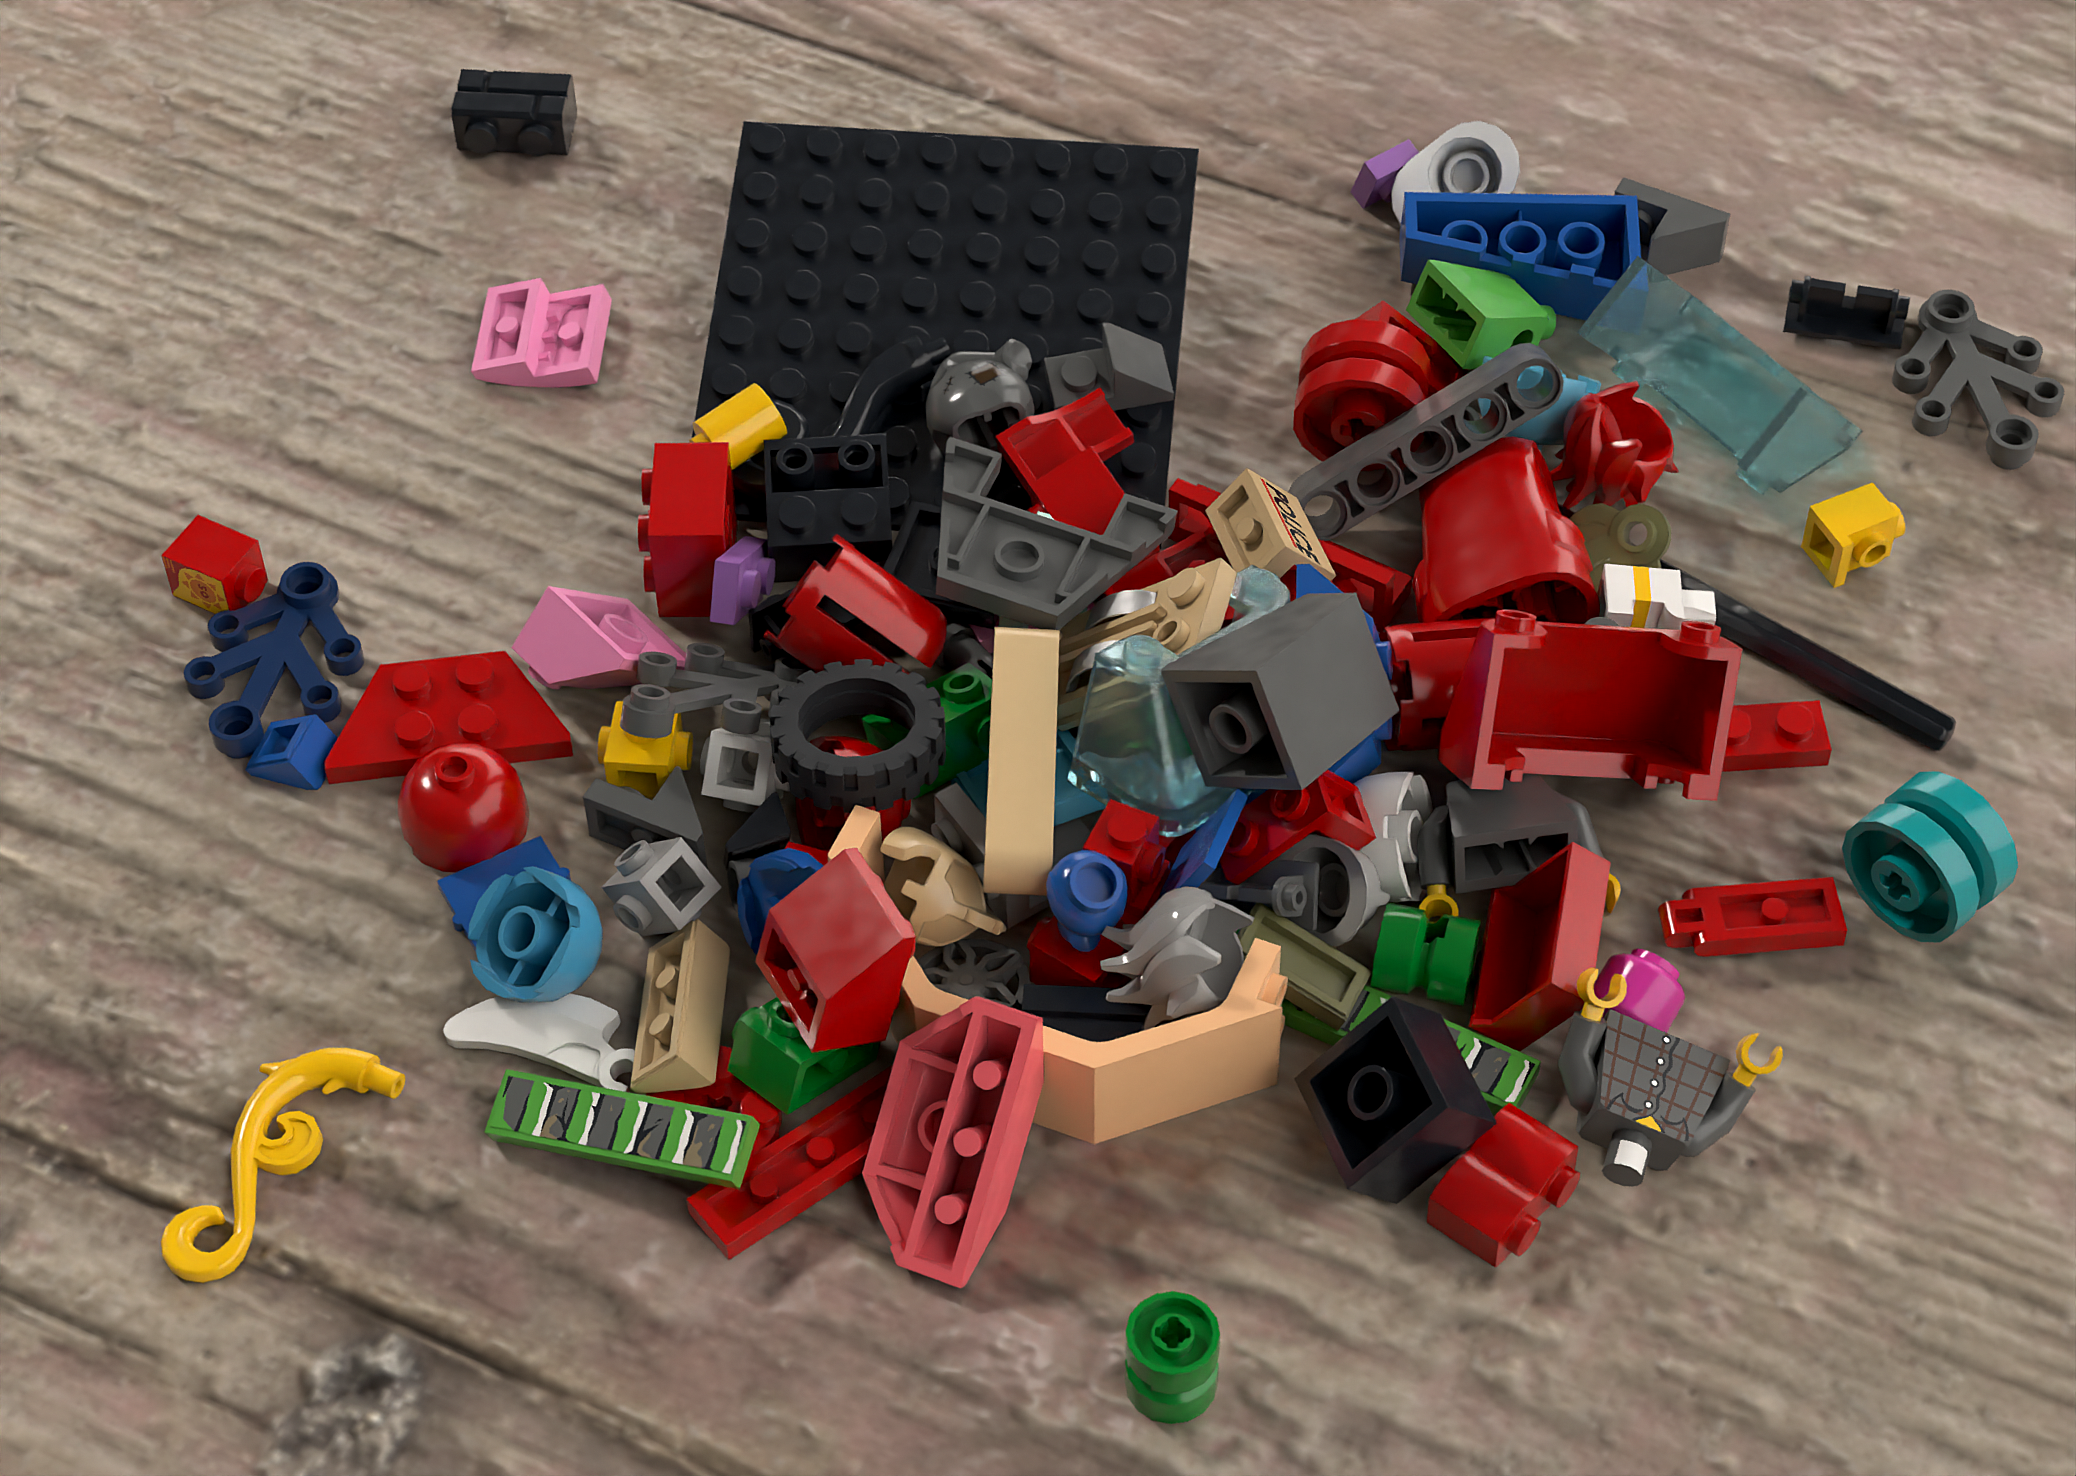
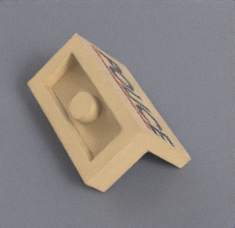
[1205,468,1336,599]

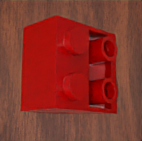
[755,847,916,1052]

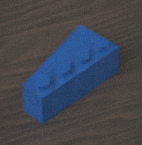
[1399,192,1643,331]

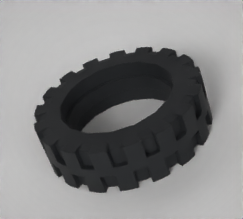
[770,659,946,813]

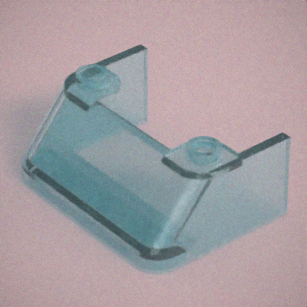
[1577,256,1863,495]

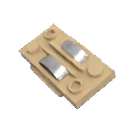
[1057,558,1237,731]

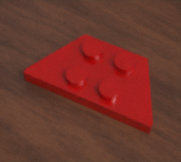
[325,651,573,784]

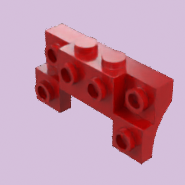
[996,387,1218,601]

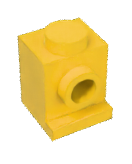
[1801,482,1905,588]

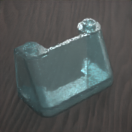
[1067,564,1292,837]

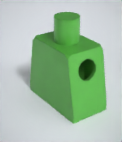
[1406,259,1556,369]

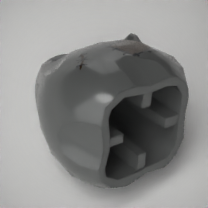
[926,338,1034,455]

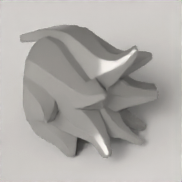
[1101,886,1254,1031]

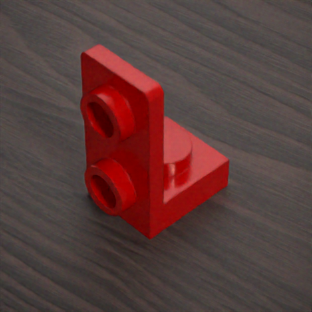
[1220,770,1376,884]

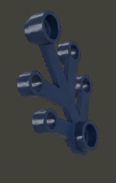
[184,562,364,759]

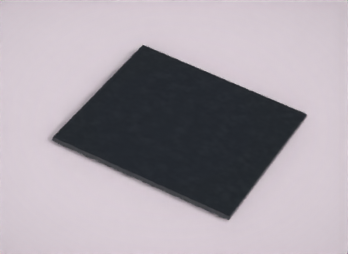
[692,121,1199,549]

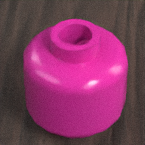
[1593,948,1685,1033]

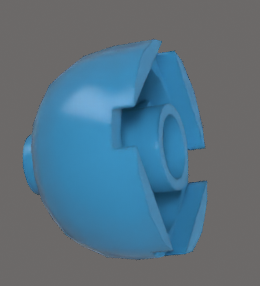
[468,867,603,1003]

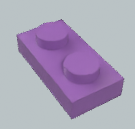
[710,536,775,625]

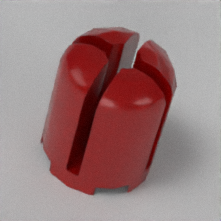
[763,534,947,675]
[1378,617,1495,751]

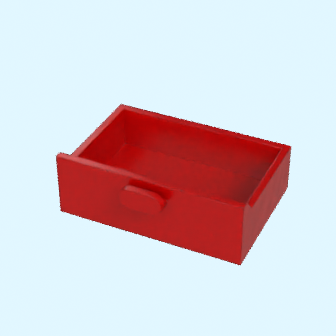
[1469,842,1611,1052]

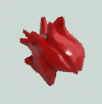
[1550,381,1679,509]

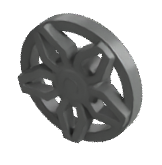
[917,938,1030,1011]

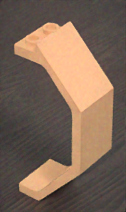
[828,805,1288,1144]

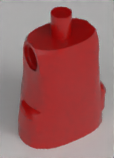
[1412,436,1600,624]

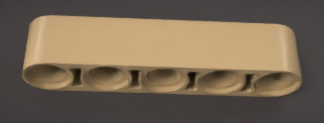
[983,627,1059,896]

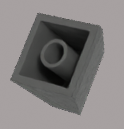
[1160,593,1399,790]

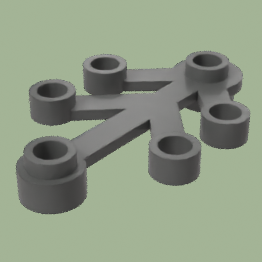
[1892,290,2064,470]
[620,643,816,738]

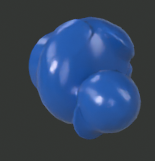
[1046,850,1128,952]

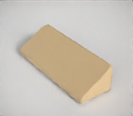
[630,919,730,1094]

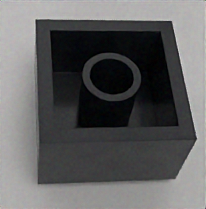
[1294,996,1497,1204]

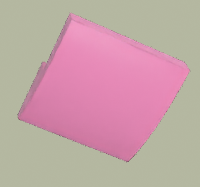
[471,278,612,388]

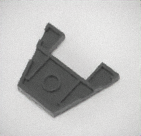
[936,437,1178,630]

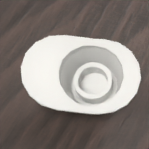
[1391,121,1520,225]

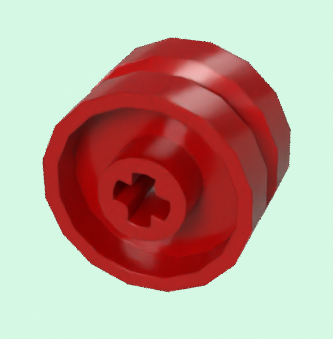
[1293,319,1431,471]

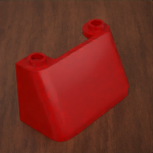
[1437,610,1743,801]

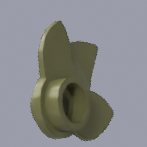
[1569,503,1671,592]

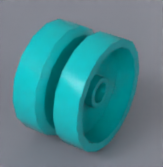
[1842,771,2018,943]

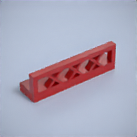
[1168,478,1412,632]

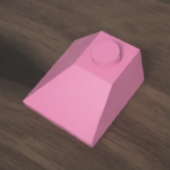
[511,586,686,690]

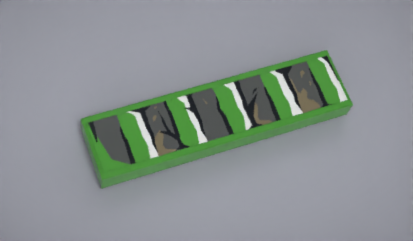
[484,1069,760,1189]

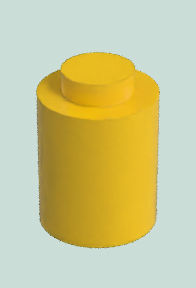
[689,383,787,470]

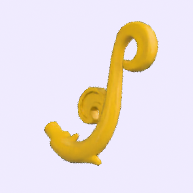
[161,1048,406,1283]

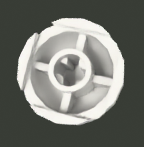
[1353,772,1433,902]

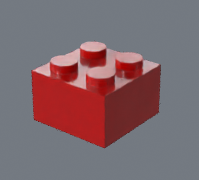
[638,442,738,617]

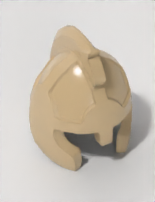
[880,827,1007,947]

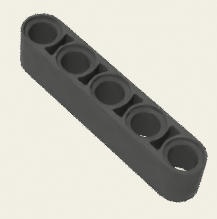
[1288,343,1564,541]

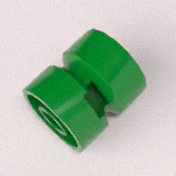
[1371,903,1481,1007]
[1125,1291,1220,1424]

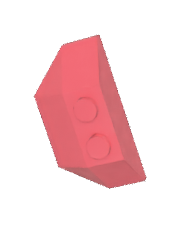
[862,996,1044,1288]

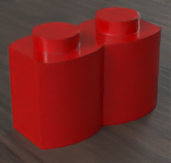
[1426,1103,1581,1268]

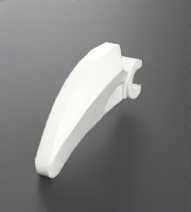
[443,993,635,1093]

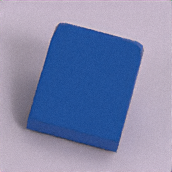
[245,715,338,790]

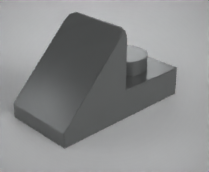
[1614,177,1730,279]
[1044,323,1174,411]
[583,766,708,869]

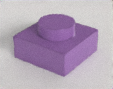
[1350,139,1419,209]

